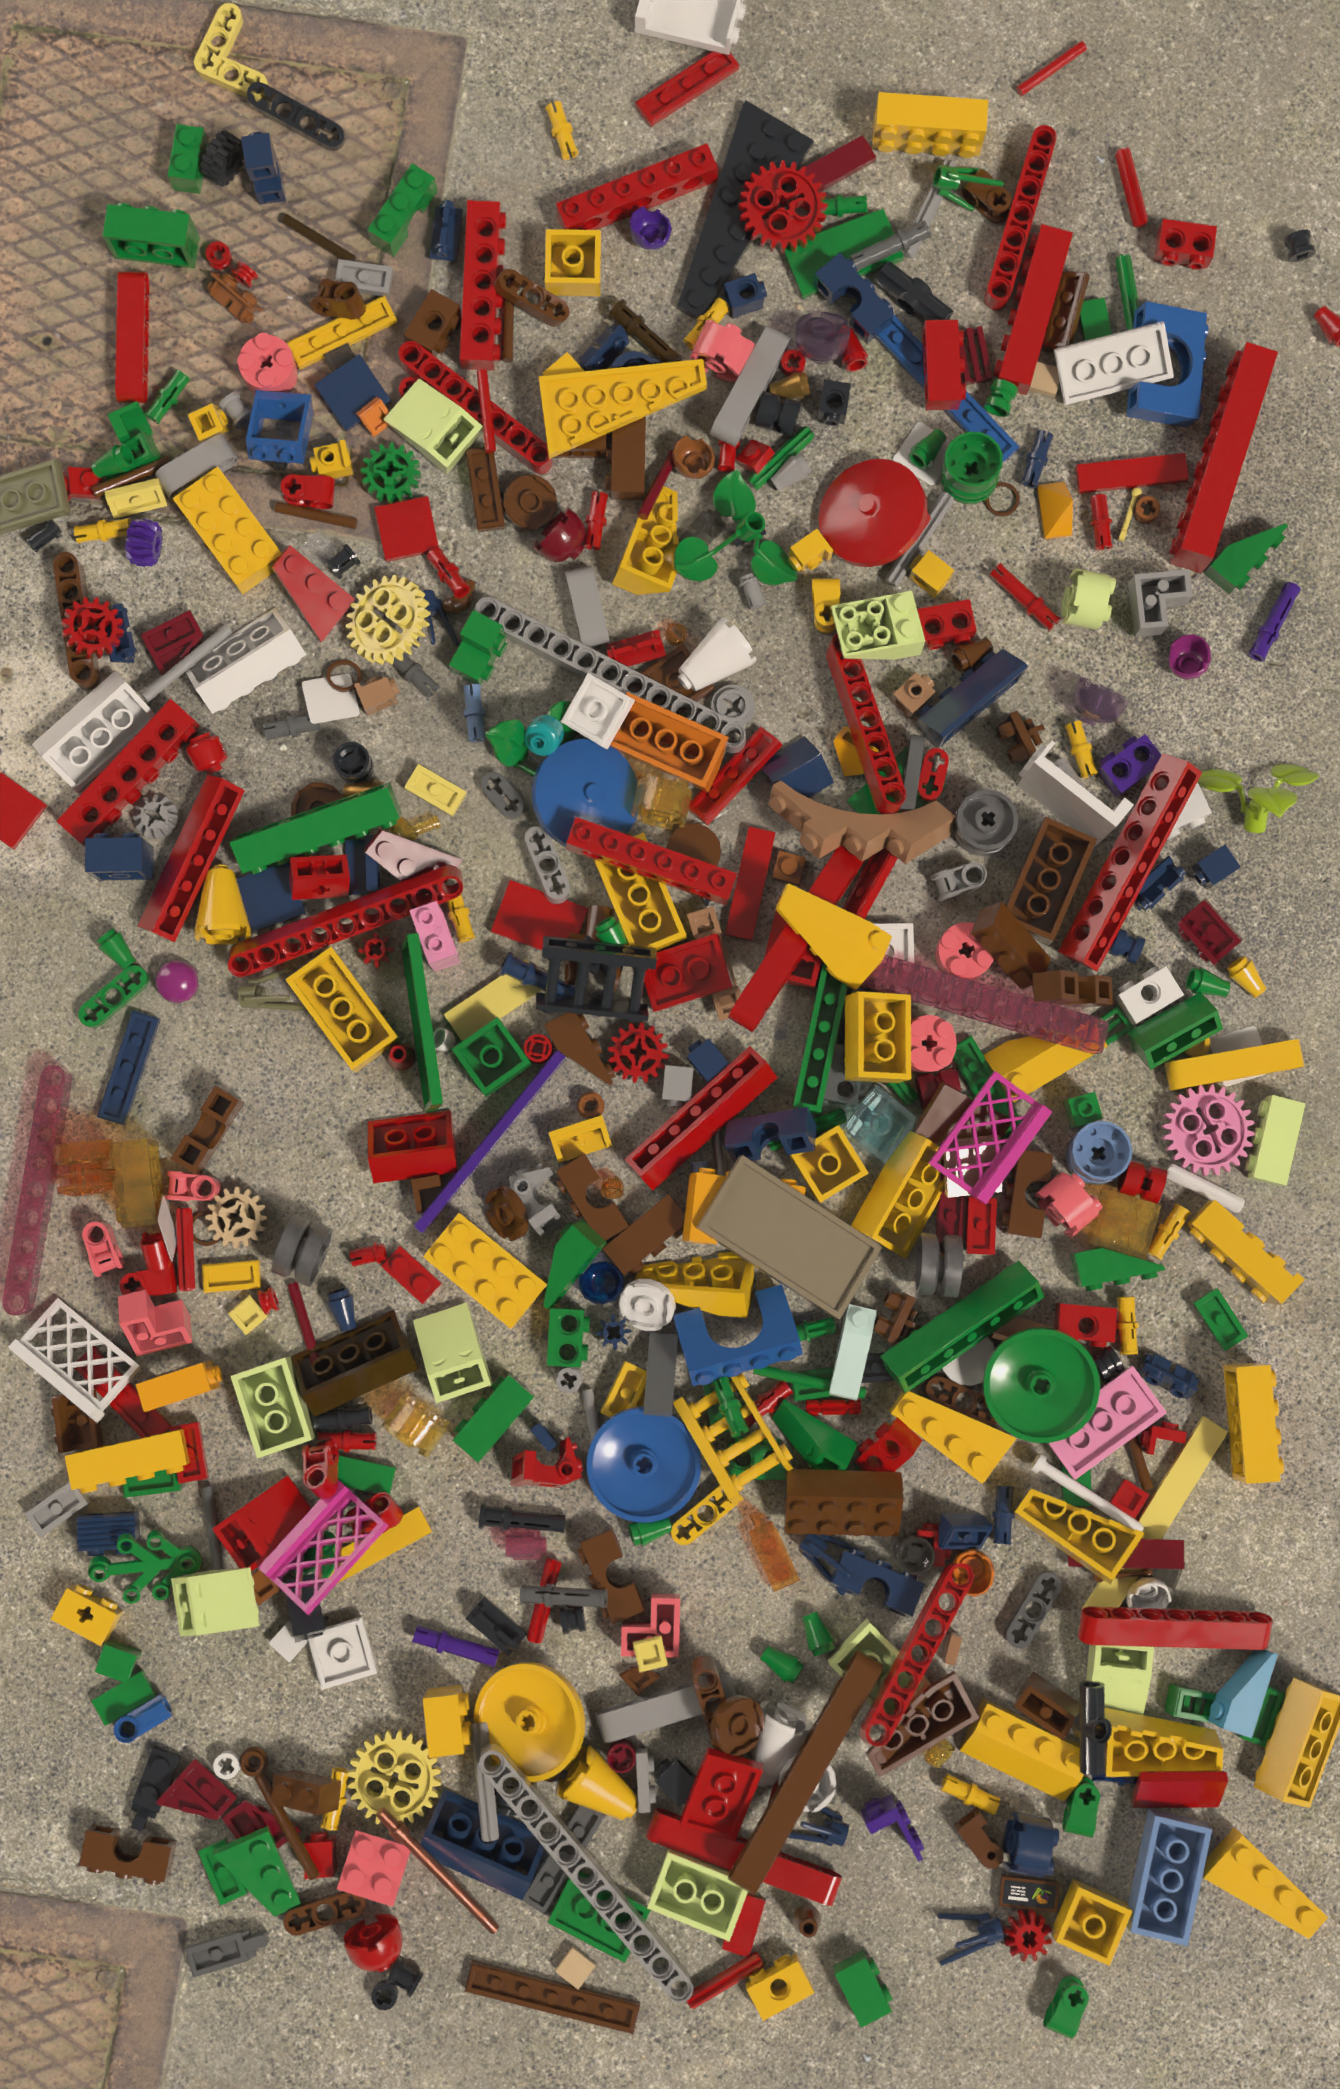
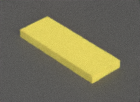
[444,959,543,1041]

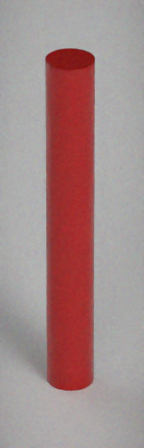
[1016,41,1087,96]
[476,369,496,453]

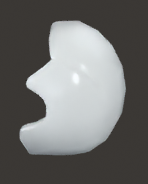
[1127,1577,1171,1609]

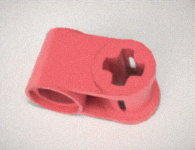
[165,1171,222,1201]
[82,1221,125,1277]

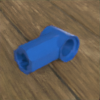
[113,1693,174,1743]

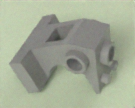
[509,1164,566,1239]

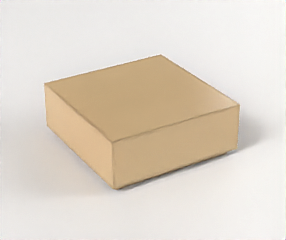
[1029,362,1060,398]
[555,1946,596,1989]

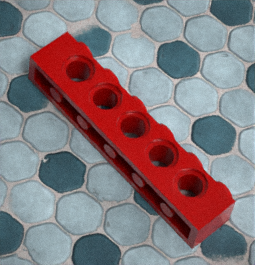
[556,143,718,230]
[460,200,506,371]
[56,698,200,846]
[566,817,737,906]

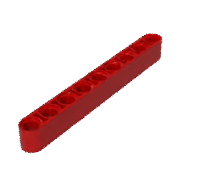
[728,845,865,1032]
[228,865,463,977]

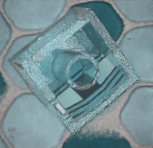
[841,1084,918,1164]

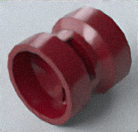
[607,1738,636,1773]

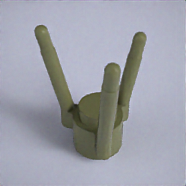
[238,968,308,1011]

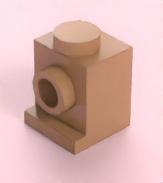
[891,672,936,719]
[354,676,400,715]

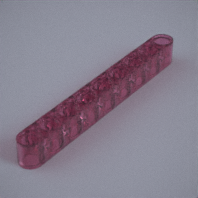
[862,955,1109,1054]
[2,1065,72,1316]

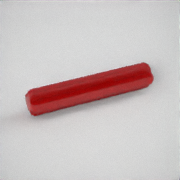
[1115,147,1148,228]
[175,1208,195,1292]
[527,1558,562,1644]
[686,1952,764,2009]

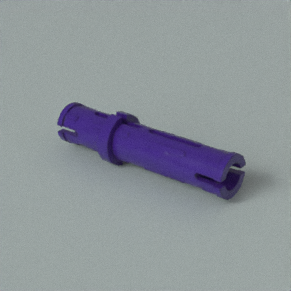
[1248,582,1301,662]
[412,1625,500,1668]

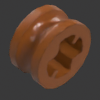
[1133,496,1161,524]

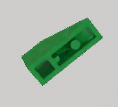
[543,1220,607,1309]

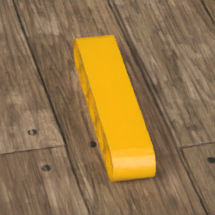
[1164,1039,1305,1091]

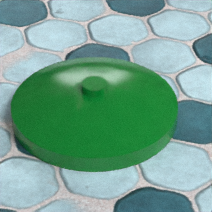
[983,1327,1100,1443]

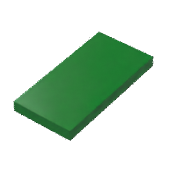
[783,208,904,299]

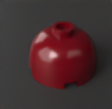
[532,507,585,563]

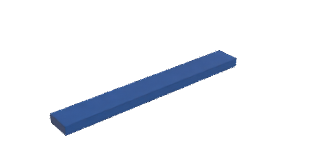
[850,302,1019,463]

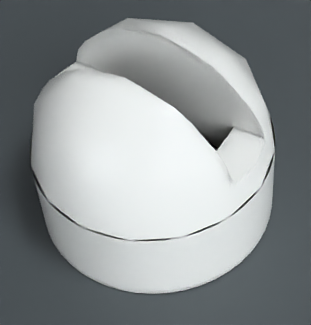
[433,1027,455,1052]

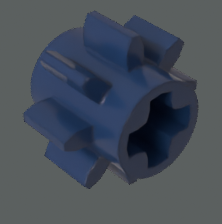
[596,1314,632,1350]

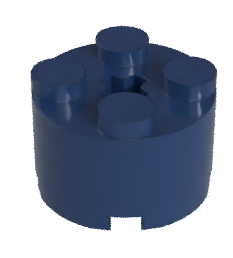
[1002,1812,1059,1878]

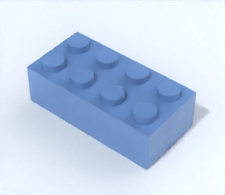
[1126,1808,1212,1946]

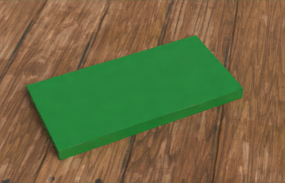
[401,933,443,1113]

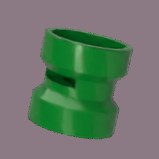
[983,379,1018,417]

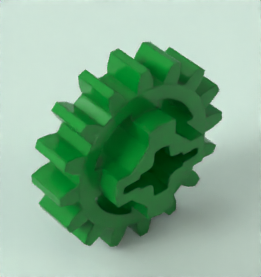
[361,442,422,504]

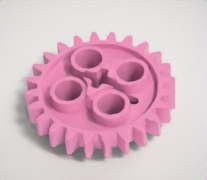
[1161,1084,1255,1176]

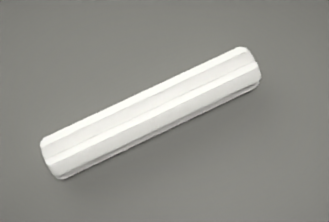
[1167,1164,1245,1213]

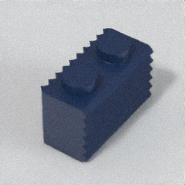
[76,1511,141,1556]

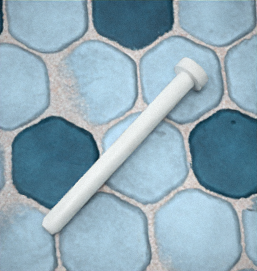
[1030,1453,1144,1531]

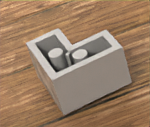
[1128,569,1193,637]

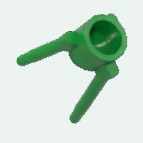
[933,165,1004,212]

